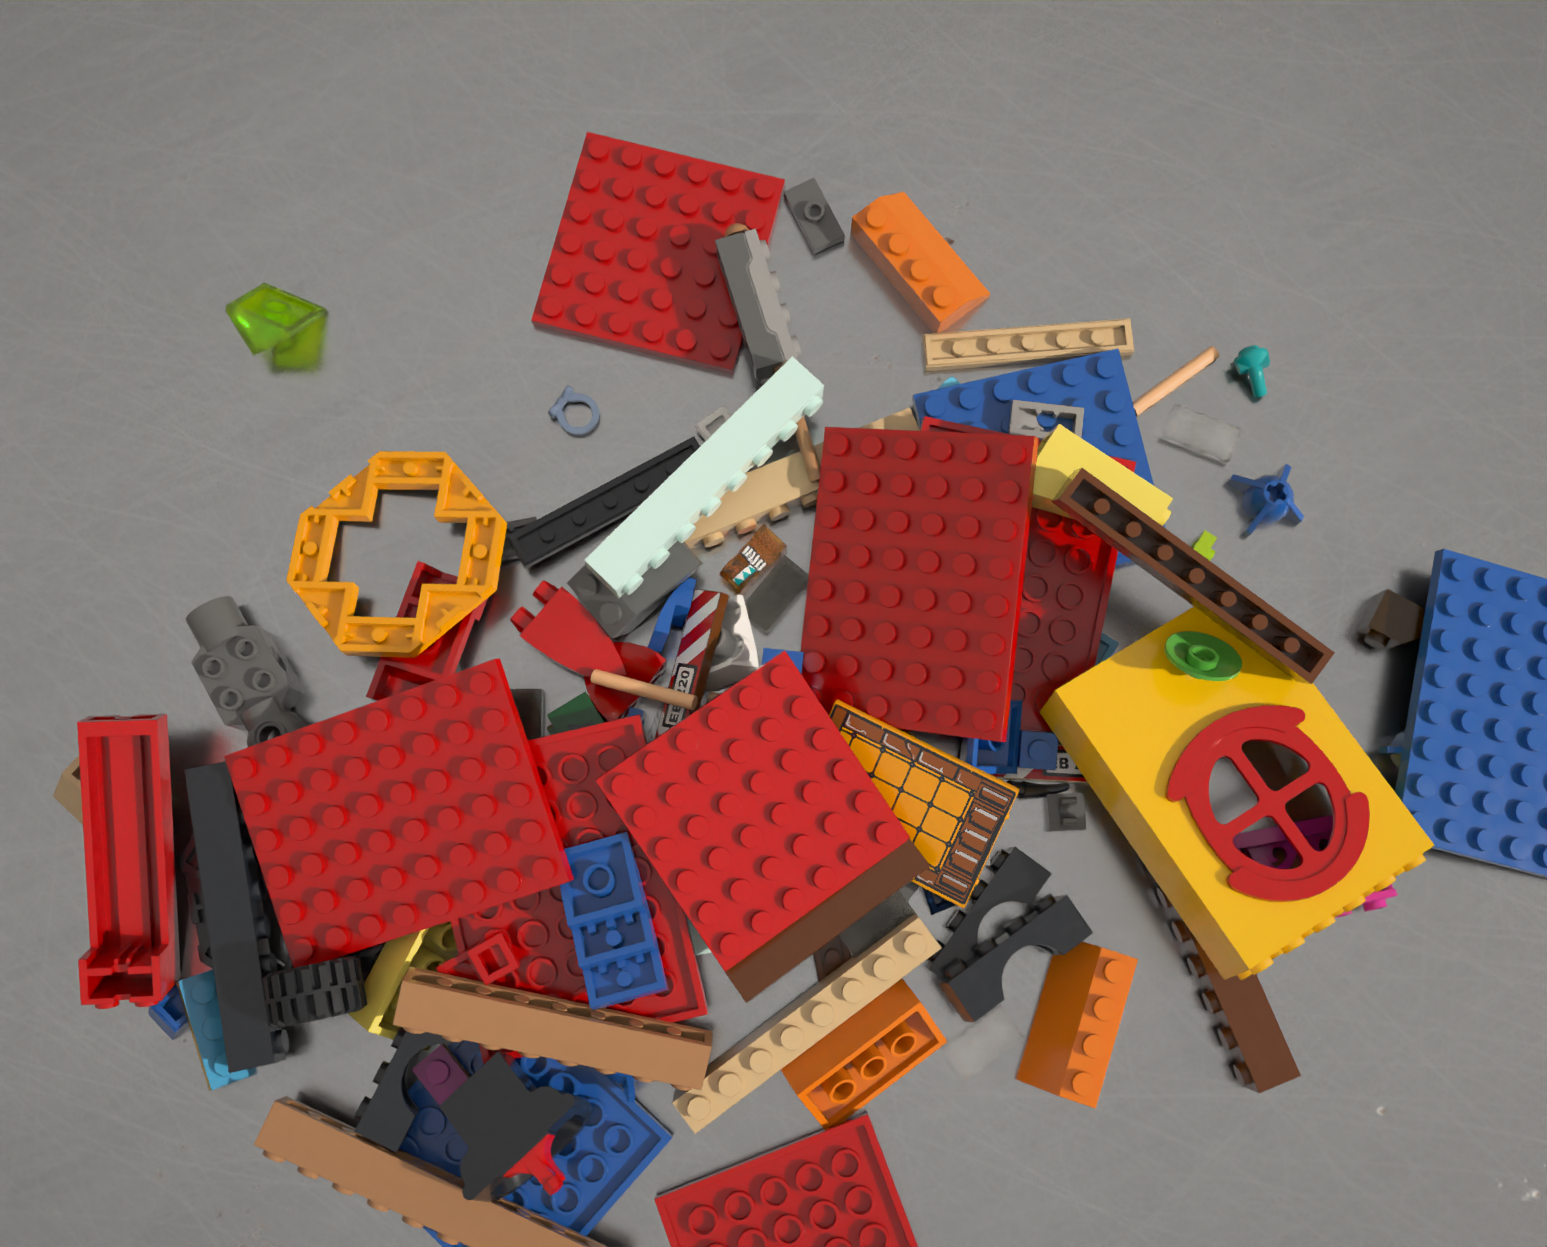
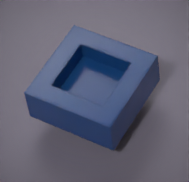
[1018,730,1058,770]

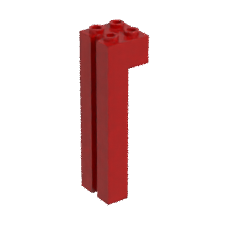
[77,714,181,1009]

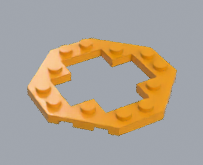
[286,451,507,658]

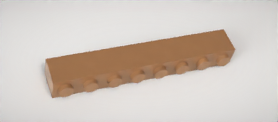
[393,966,712,1091]

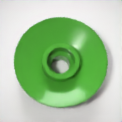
[1164,631,1242,681]

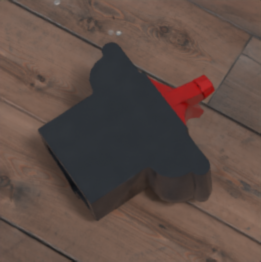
[439,1052,593,1202]

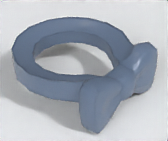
[548,386,600,436]

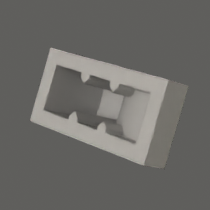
[1008,400,1084,441]

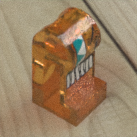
[719,524,787,595]

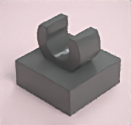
[1045,793,1086,832]

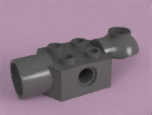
[186,596,305,747]

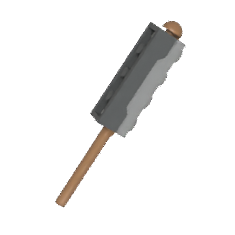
[715,223,821,483]

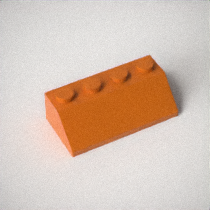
[850,192,990,333]
[1015,941,1138,1109]
[781,978,948,1129]

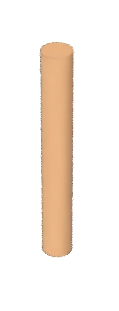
[1133,346,1219,416]
[591,669,698,710]

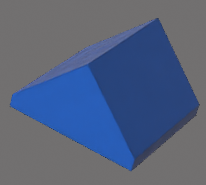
[960,700,1023,774]

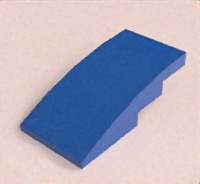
[560,832,668,1010]

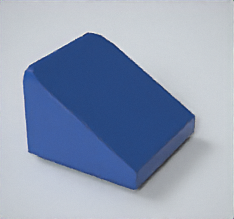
[148,984,189,1040]

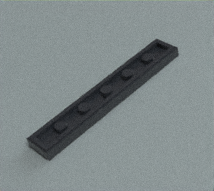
[507,436,700,569]

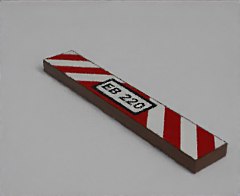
[655,589,729,738]

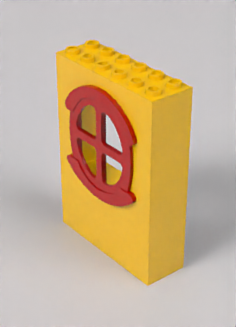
[1040,607,1435,980]

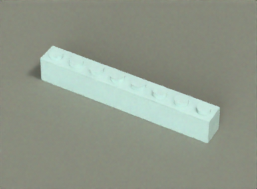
[584,356,824,598]

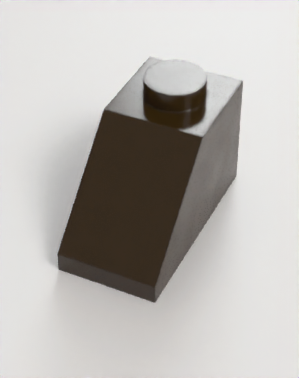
[1356,589,1425,649]

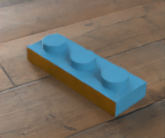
[176,969,249,1091]

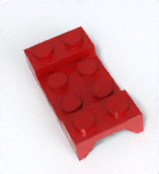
[366,561,488,702]

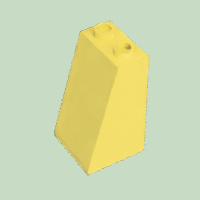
[1032,424,1173,526]

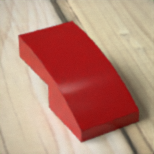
[436,932,521,986]

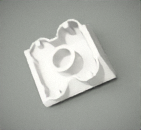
[683,595,761,691]

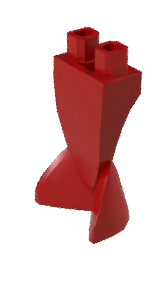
[510,580,667,721]

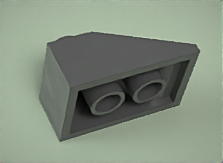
[567,541,703,639]

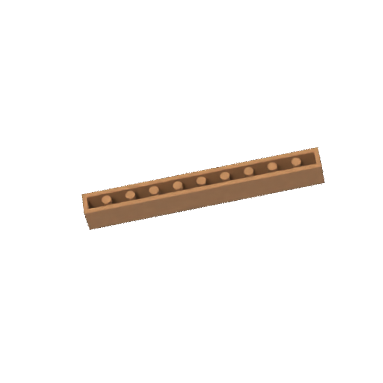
[254,1096,608,1247]

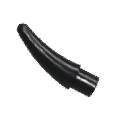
[1007,780,1070,799]

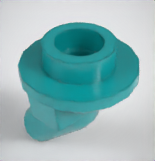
[1233,345,1270,397]

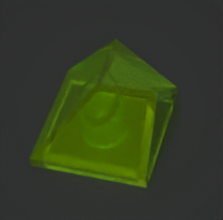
[226,283,326,356]

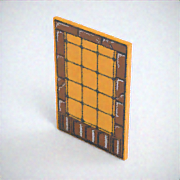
[829,700,1020,908]

